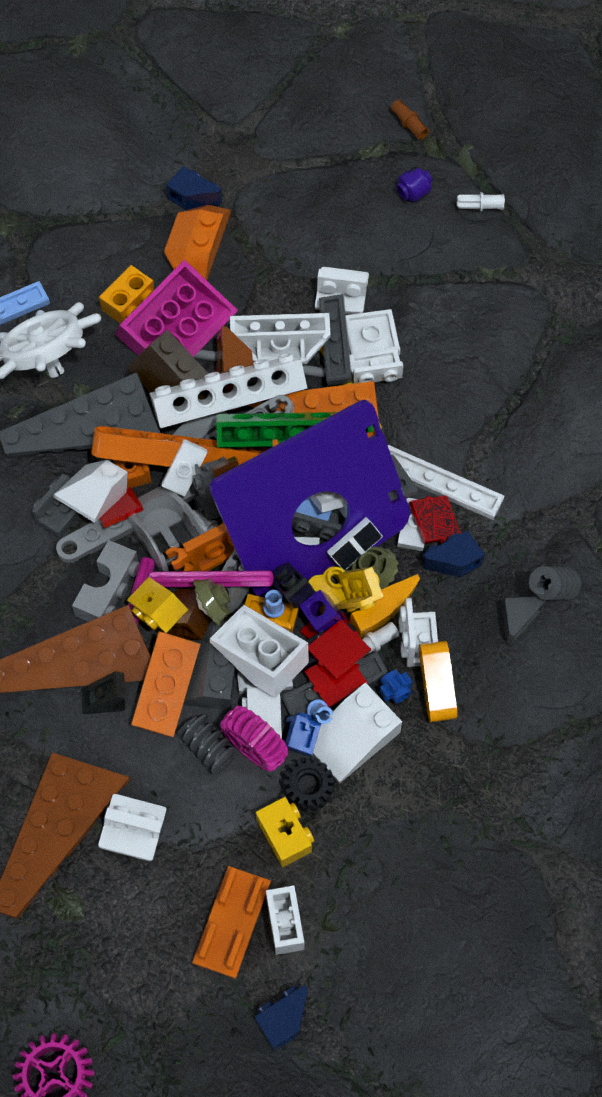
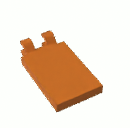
[166,523,235,571]

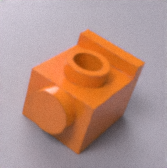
[114,460,151,489]

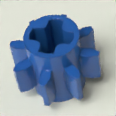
[379,670,413,704]

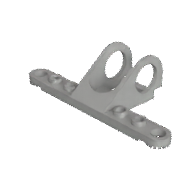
[56,482,205,571]

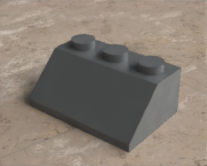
[183,621,237,710]

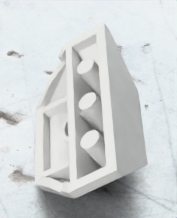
[230,313,330,364]

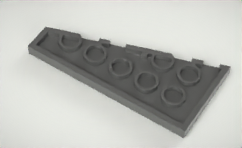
[0,373,161,457]

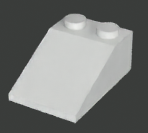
[210,605,309,698]
[313,682,402,784]

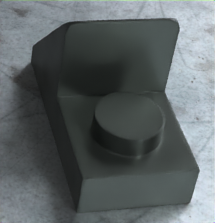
[82,671,126,714]

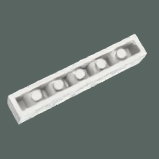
[150,352,307,428]

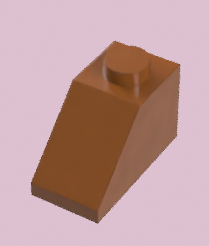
[217,326,255,385]

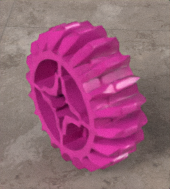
[220,706,288,772]
[13,1033,95,1097]

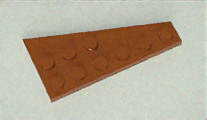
[0,605,151,693]
[0,752,130,919]

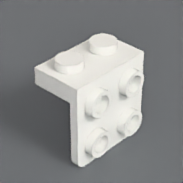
[398,598,438,667]

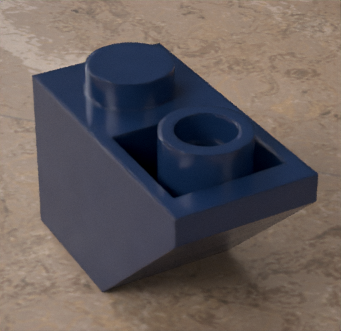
[166,166,222,210]
[422,530,485,577]
[255,985,308,1052]

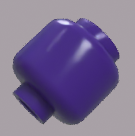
[396,167,432,202]

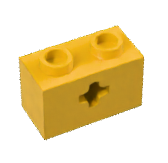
[127,577,188,633]
[256,797,314,868]

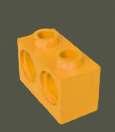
[99,265,154,324]

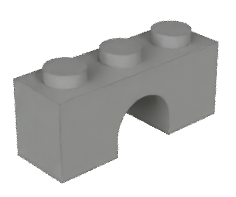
[72,540,140,622]

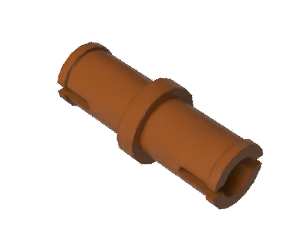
[391,100,430,140]

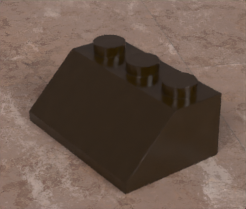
[126,329,209,406]

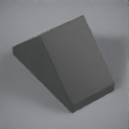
[502,596,546,646]

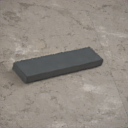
[319,294,353,386]
[281,652,388,716]

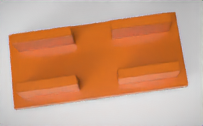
[131,631,200,738]
[192,866,271,979]

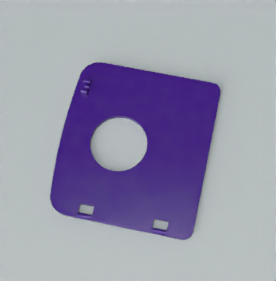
[209,400,410,598]

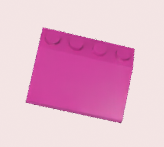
[115,260,238,357]

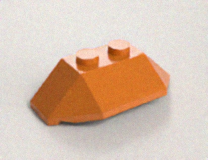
[164,205,231,280]

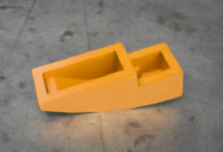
[349,574,420,638]

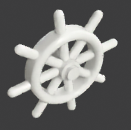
[0,302,101,379]

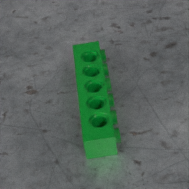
[216,412,373,447]

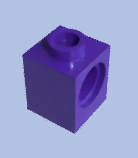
[299,590,345,633]

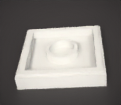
[346,309,400,355]

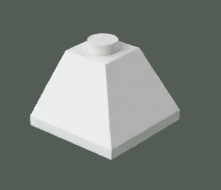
[53,460,128,523]

